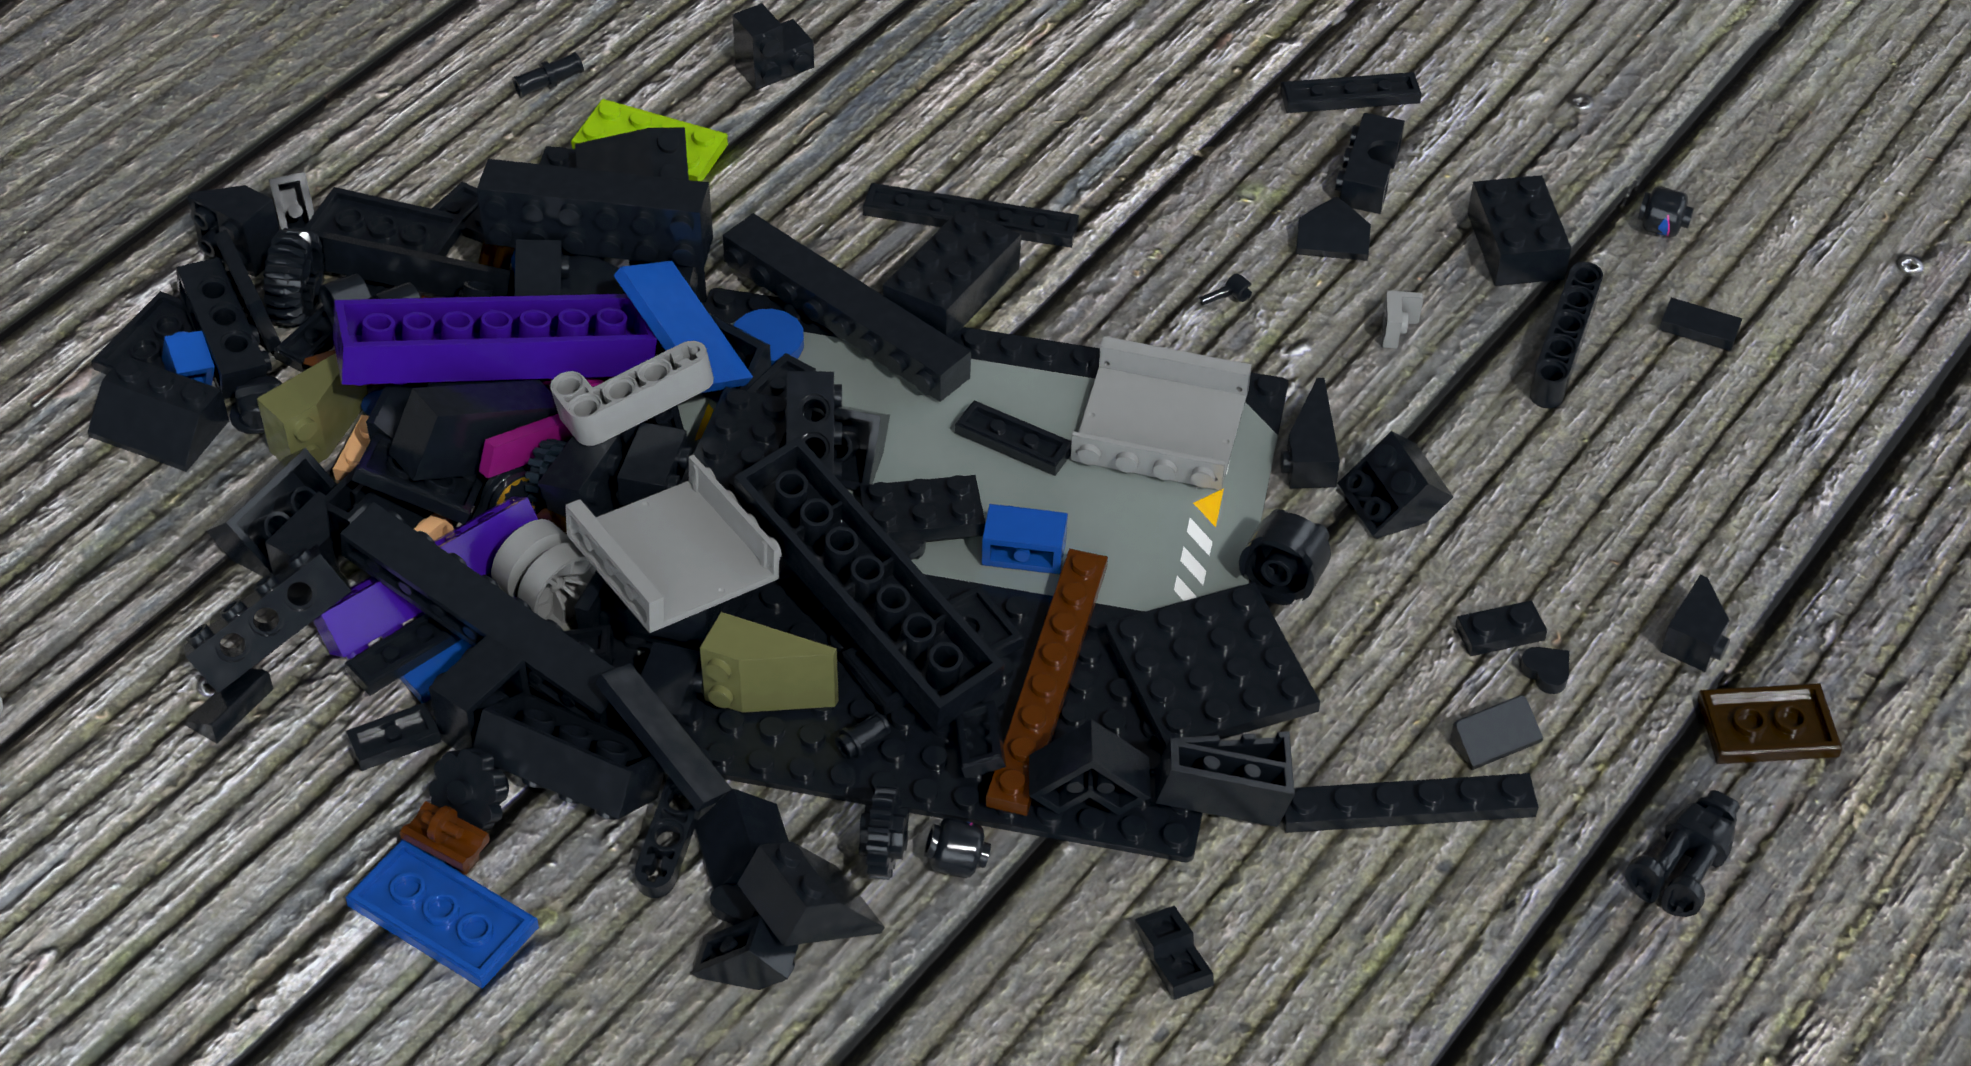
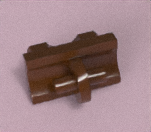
[400,801,490,875]

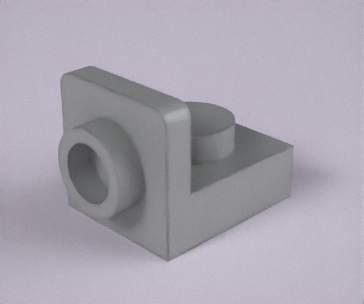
[1382,290,1423,349]

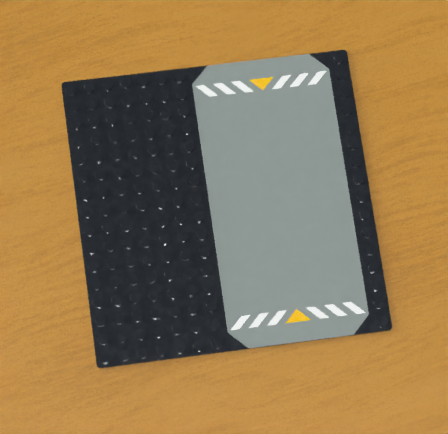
[549,288,1288,863]

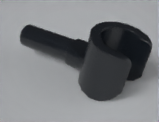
[1199,274,1252,305]

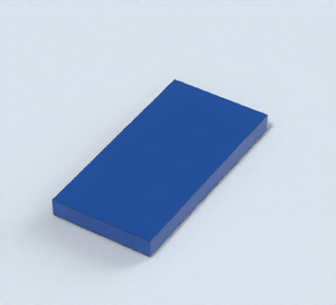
[614,261,753,393]
[345,839,539,989]

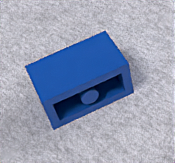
[982,504,1068,574]

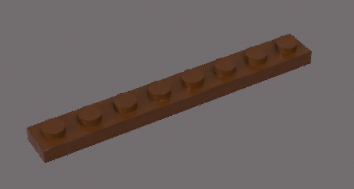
[986,548,1108,816]

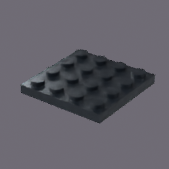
[1104,582,1320,751]

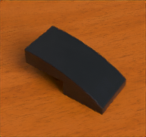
[1135,905,1214,1000]

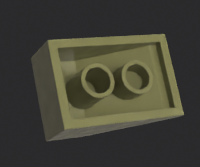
[257,353,368,463]
[700,612,839,713]

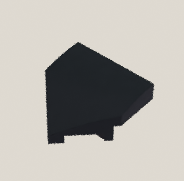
[1296,197,1371,261]

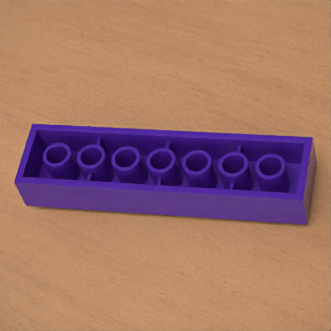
[333,294,657,386]

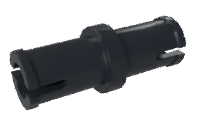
[512,52,584,98]

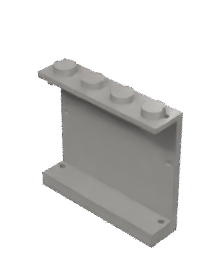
[1071,336,1252,490]
[566,455,782,633]

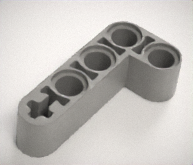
[550,341,714,446]

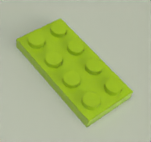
[571,99,728,181]

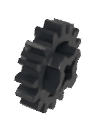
[858,784,909,880]

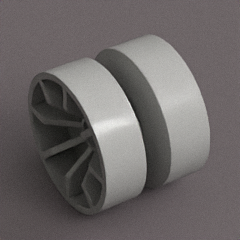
[491,519,596,626]

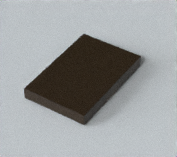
[1697,683,1842,764]

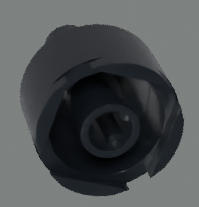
[1239,509,1331,605]

